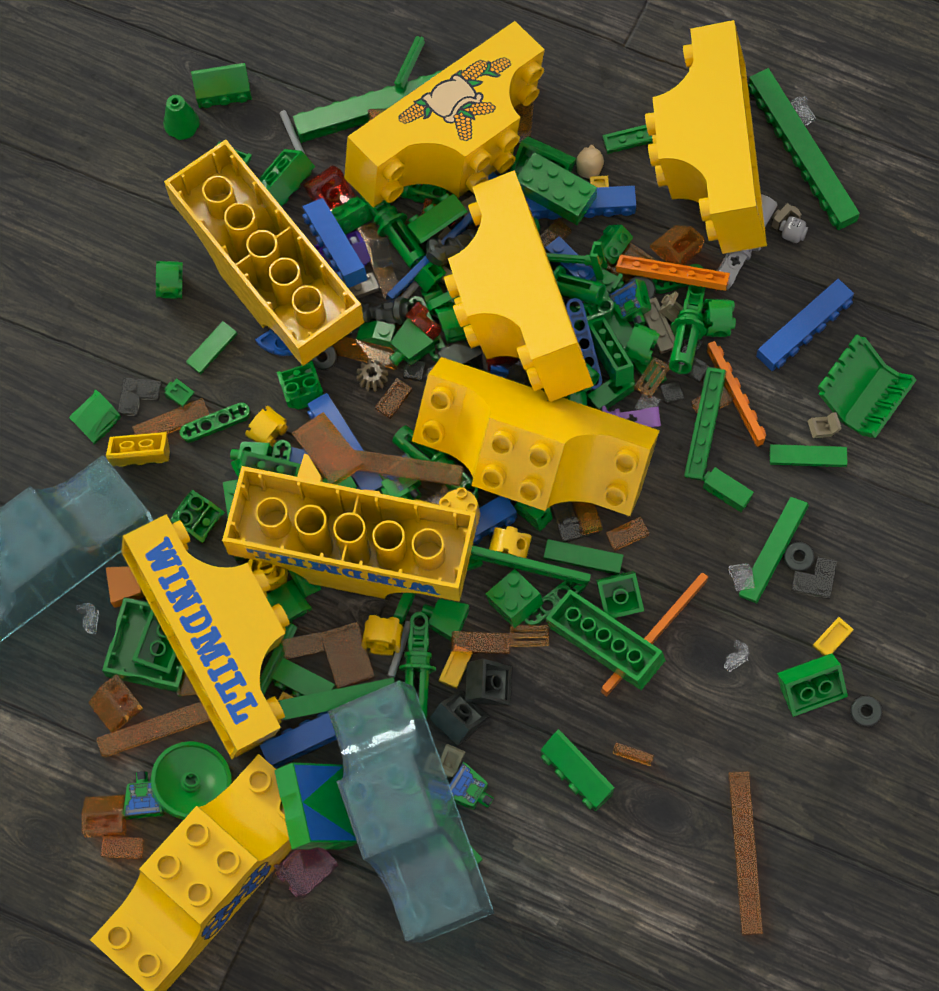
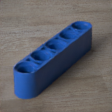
[566,298,602,389]

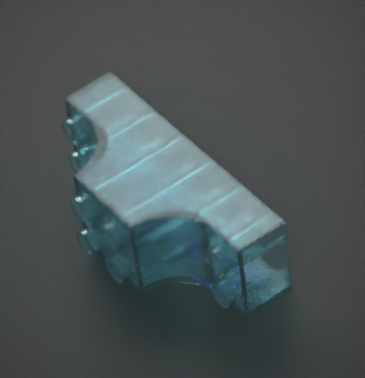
[0,455,154,642]
[328,680,494,943]

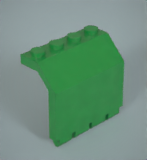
[818,335,916,438]

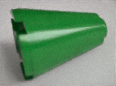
[163,95,200,140]

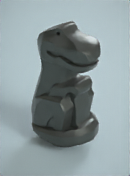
[426,229,476,266]
[361,297,413,325]

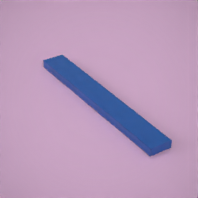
[385,212,474,300]

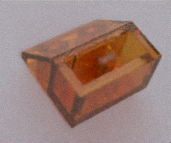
[650,225,705,265]
[89,674,144,733]
[82,795,126,838]

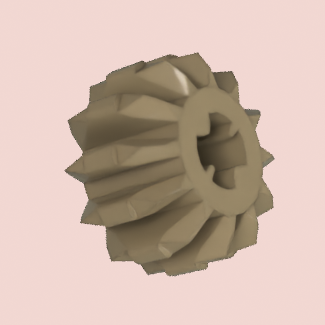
[356,360,388,392]

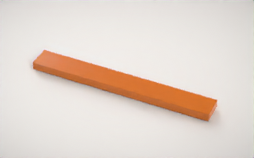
[601,573,708,697]

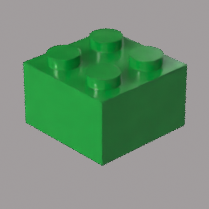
[486,569,544,628]

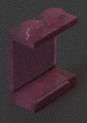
[274,847,339,899]

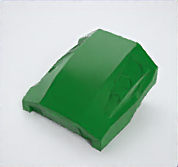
[434,305,471,344]
[277,361,324,410]
[69,390,121,444]
[170,490,225,543]
[266,580,312,623]

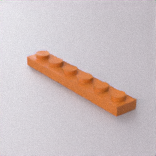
[616,255,730,291]
[707,341,766,447]

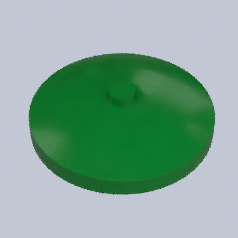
[150,741,231,819]

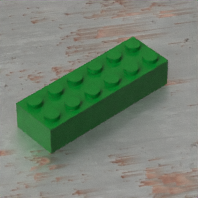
[546,589,666,690]

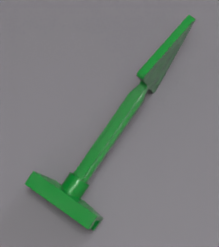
[546,242,608,280]

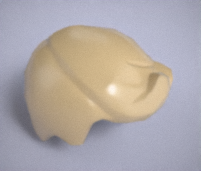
[576,145,604,179]

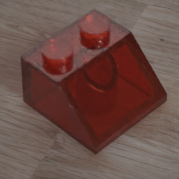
[303,165,355,211]

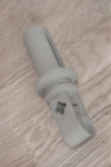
[716,194,777,290]

